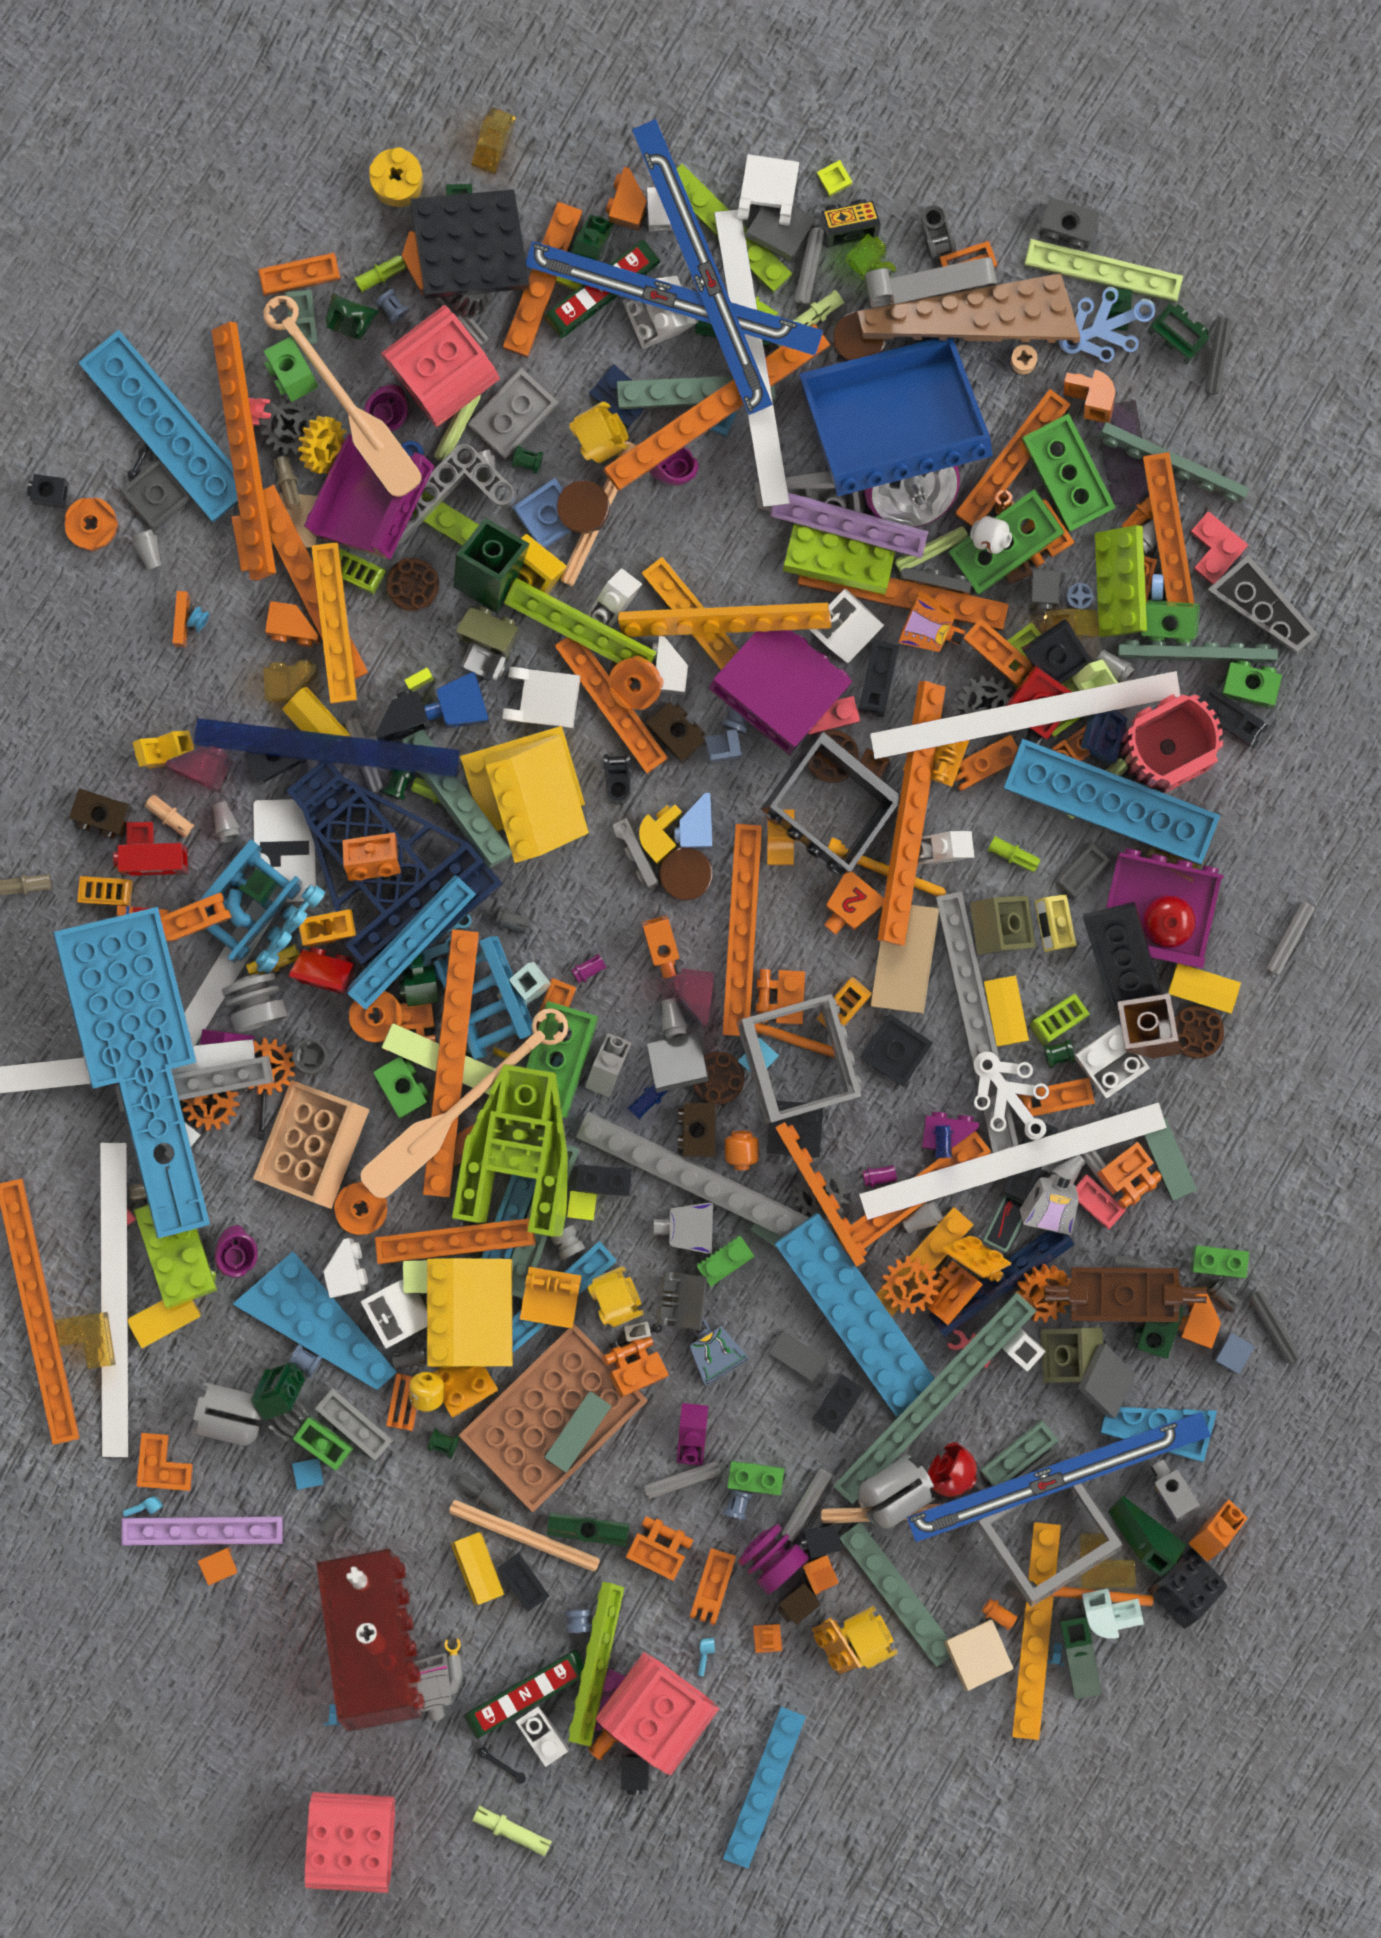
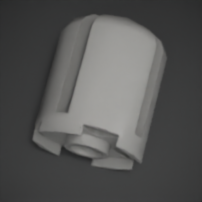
[191,1382,262,1446]
[857,1455,935,1529]

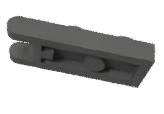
[900,568,972,595]

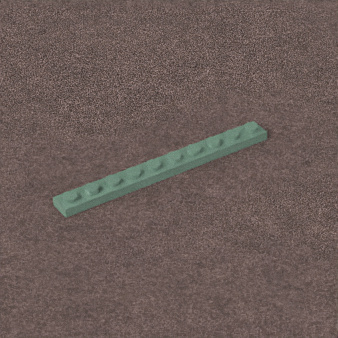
[833,1292,1037,1504]

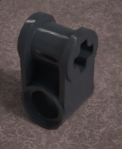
[604,753,631,805]

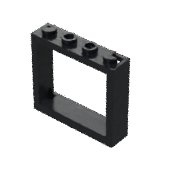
[761,732,900,875]

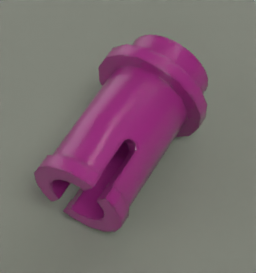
[571,954,606,983]
[862,1164,897,1188]

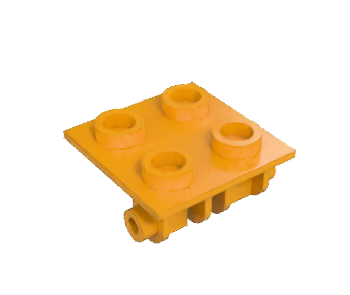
[903,740,970,787]
[941,1235,1011,1282]
[520,1267,581,1328]
[433,1367,498,1418]
[811,1617,861,1674]

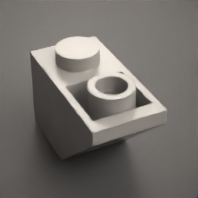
[585,1033,632,1097]

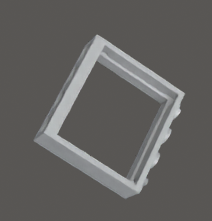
[736,994,861,1124]
[977,1483,1122,1607]

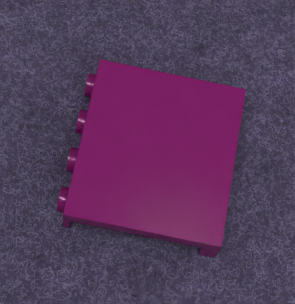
[304,433,435,560]
[708,630,853,756]
[1106,848,1224,968]

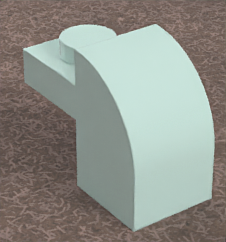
[496,962,551,1006]
[1082,1588,1144,1638]

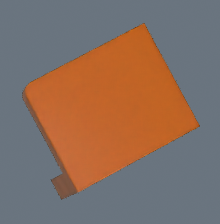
[198,1547,238,1586]
[802,1555,839,1595]

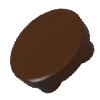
[833,311,886,361]
[557,480,610,534]
[386,558,439,612]
[807,730,859,783]
[660,848,713,901]
[1175,1005,1224,1059]
[693,1052,745,1105]

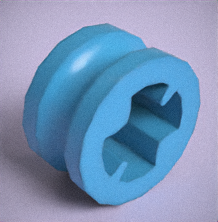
[186,606,210,633]

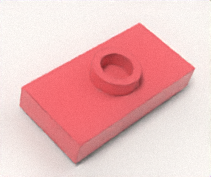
[1076,1174,1126,1230]

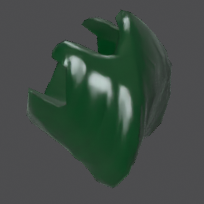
[325,293,379,340]

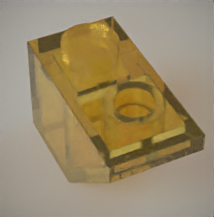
[471,107,517,174]
[1044,609,1099,639]
[263,660,319,702]

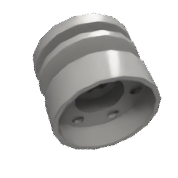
[222,973,288,1033]

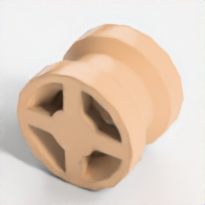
[1010,345,1038,375]

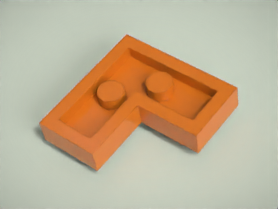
[137,1433,193,1491]

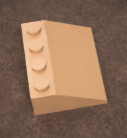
[253,1080,370,1209]

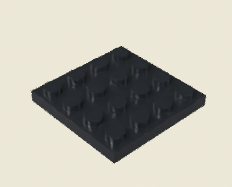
[410,189,530,299]

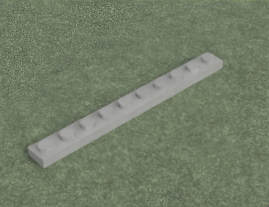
[936,891,1018,1153]
[576,1112,809,1236]

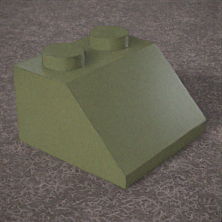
[456,606,519,660]
[970,896,1036,955]
[1041,1327,1103,1383]

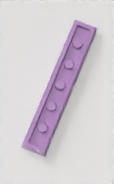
[770,493,929,558]
[122,1516,283,1545]

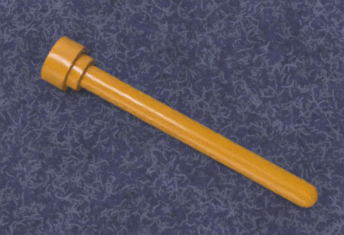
[828,837,946,897]

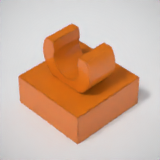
[753,1623,782,1653]

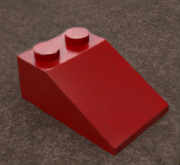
[289,947,356,996]

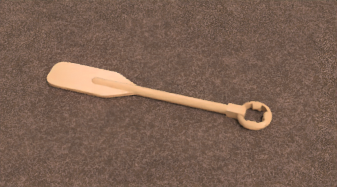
[264,296,421,497]
[361,1008,568,1198]

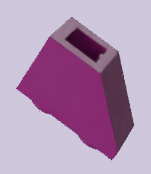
[921,1111,979,1152]
[676,1403,708,1465]

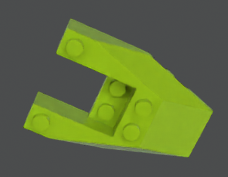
[452,1064,568,1236]

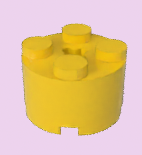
[369,147,423,207]
[569,402,629,463]
[588,1266,644,1328]
[840,1606,898,1669]

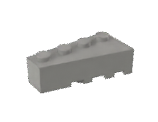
[1208,555,1318,654]

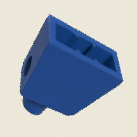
[424,671,490,728]

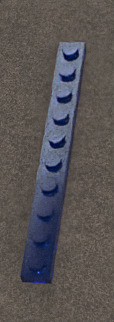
[194,718,460,778]

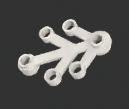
[974,1052,1049,1140]

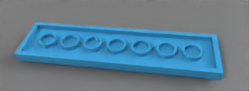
[78,330,238,523]
[1003,739,1221,866]
[774,1212,935,1417]

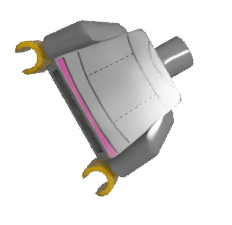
[379,1638,462,1721]

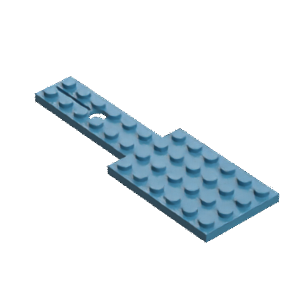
[52,907,210,1238]

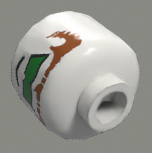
[971,516,1012,554]

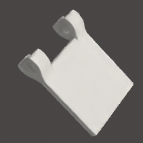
[738,154,799,226]
[502,667,581,728]

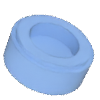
[1152,574,1164,601]

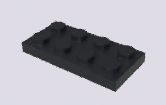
[1083,902,1163,1011]

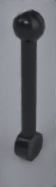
[127,444,149,479]
[258,1089,267,1140]
[609,1323,662,1349]
[478,1747,526,1784]

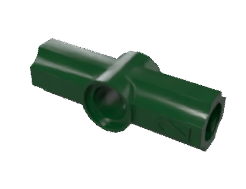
[547,1512,630,1547]

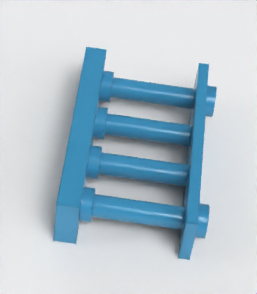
[199,839,302,963]
[434,936,533,1060]

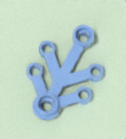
[1059,287,1155,362]

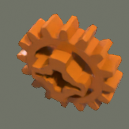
[247,1038,295,1096]
[182,1090,240,1131]
[881,1256,940,1314]
[1015,1264,1071,1323]

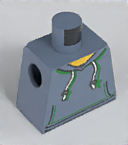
[689,1318,749,1386]

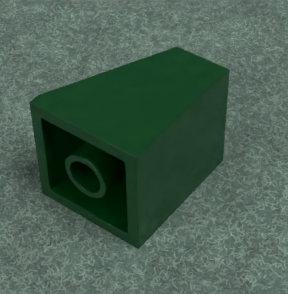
[453,517,530,613]

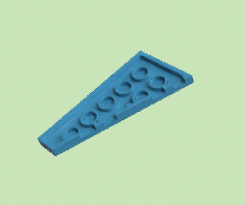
[233,1251,397,1390]

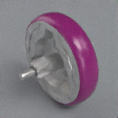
[864,465,960,528]

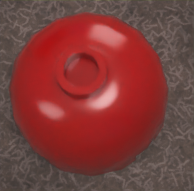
[1142,895,1196,948]
[927,1442,977,1497]

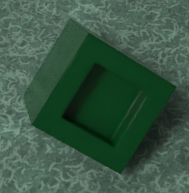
[239,869,279,906]

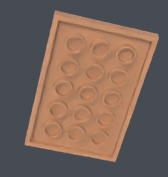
[459,1324,648,1512]

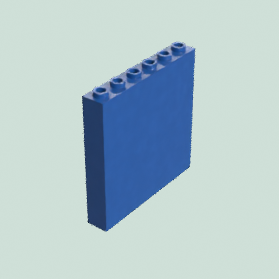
[799,337,993,496]

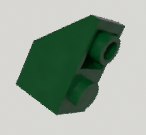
[572,214,614,262]

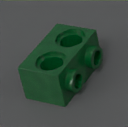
[1133,1306,1184,1359]

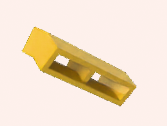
[282,687,351,758]
[1167,963,1241,1014]
[984,975,1029,1047]
[127,1300,201,1348]
[450,1531,505,1606]

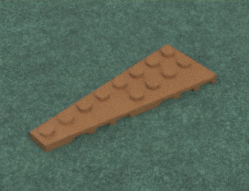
[857,273,1080,343]

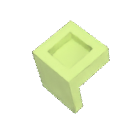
[1072,659,1118,691]
[403,1261,427,1293]

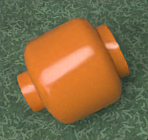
[724,1130,759,1170]

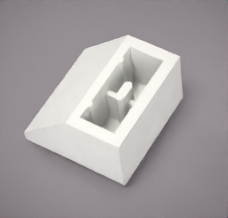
[623,276,697,349]
[809,589,884,663]
[1074,1024,1150,1099]
[324,1238,368,1298]
[360,1279,427,1349]

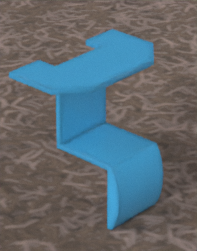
[1047,1643,1065,1666]
[324,1704,342,1726]

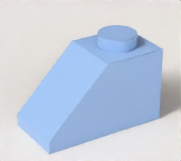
[674,793,712,849]

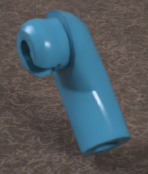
[226,889,251,927]

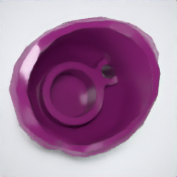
[364,384,408,432]
[649,447,699,486]
[215,1225,258,1278]

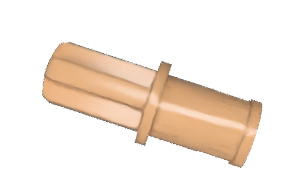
[145,795,195,838]

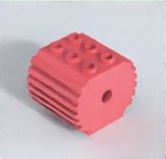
[381,305,500,427]
[1121,694,1223,794]
[595,1652,719,1775]
[305,1792,395,1893]

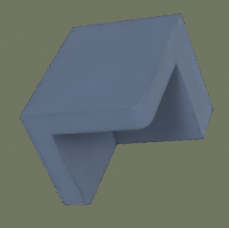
[706,729,741,763]
[1213,1333,1254,1374]

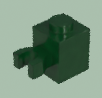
[399,955,439,1007]

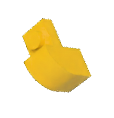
[132,730,195,769]
[639,805,682,865]

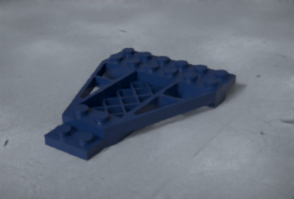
[286,757,503,968]

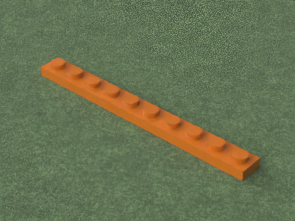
[211,321,276,581]
[603,324,830,492]
[878,681,946,946]
[422,929,479,1197]
[0,1178,80,1445]

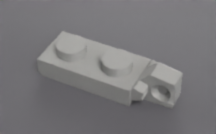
[612,818,660,889]

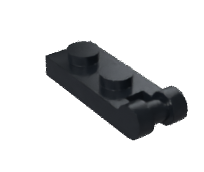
[858,640,899,718]
[1198,685,1269,748]

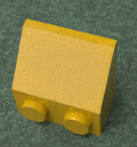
[518,534,567,594]

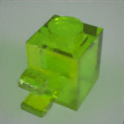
[845,234,896,279]

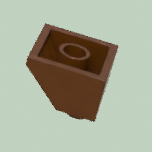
[1117,993,1180,1059]

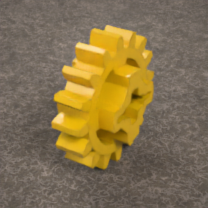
[298,416,346,474]

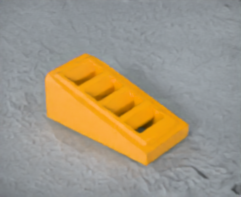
[77,876,133,906]
[816,977,872,1028]

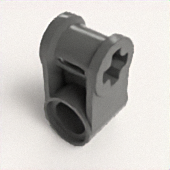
[920,205,957,259]

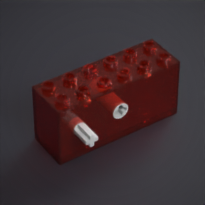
[316,1548,425,1732]

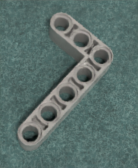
[865,258,997,309]
[397,444,516,545]

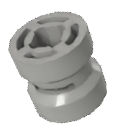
[550,1225,585,1260]

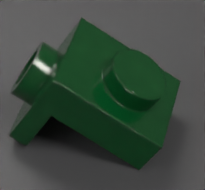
[1105,287,1132,331]

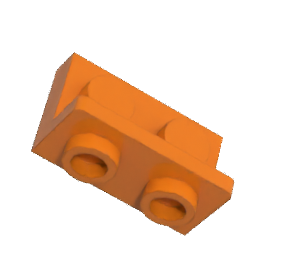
[343,832,401,881]

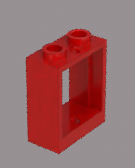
[113,843,188,877]

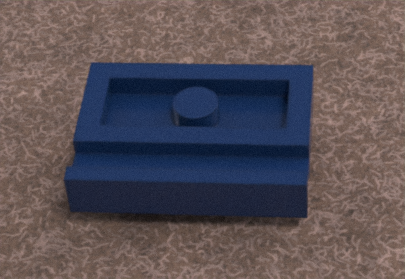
[589,365,646,428]
[1081,710,1128,765]

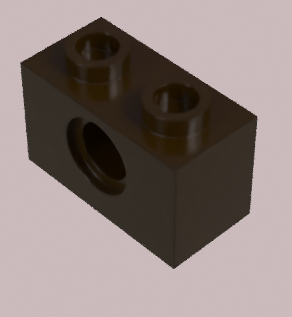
[646,702,706,764]
[69,788,132,839]
[678,1103,716,1158]
[778,1581,821,1625]

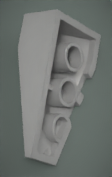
[754,471,866,514]

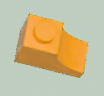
[767,810,794,866]
[299,909,356,947]

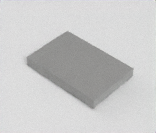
[467,368,559,461]

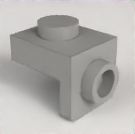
[460,643,506,681]

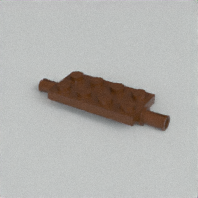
[1044,1267,1207,1322]

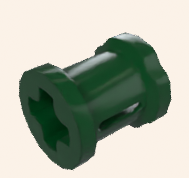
[512,445,544,474]
[382,767,413,800]
[1043,1040,1075,1068]
[427,1428,460,1460]

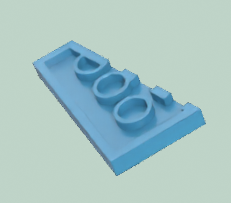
[1100,1407,1217,1463]

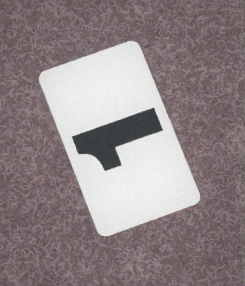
[253,799,316,902]

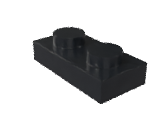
[497,1552,550,1612]

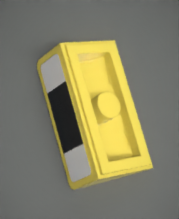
[1035,894,1077,952]

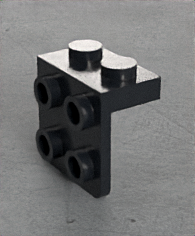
[1147,1549,1227,1629]

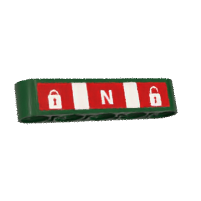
[544,240,661,339]
[463,1649,585,1739]

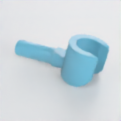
[123,1496,162,1517]
[697,1638,715,1676]

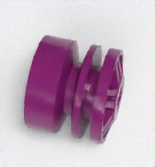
[737,1523,809,1595]

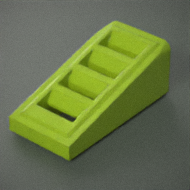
[339,548,386,595]
[1029,993,1090,1046]

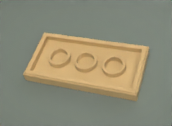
[871,905,939,1014]

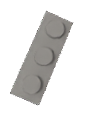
[315,1388,393,1461]

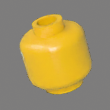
[409,1372,444,1412]

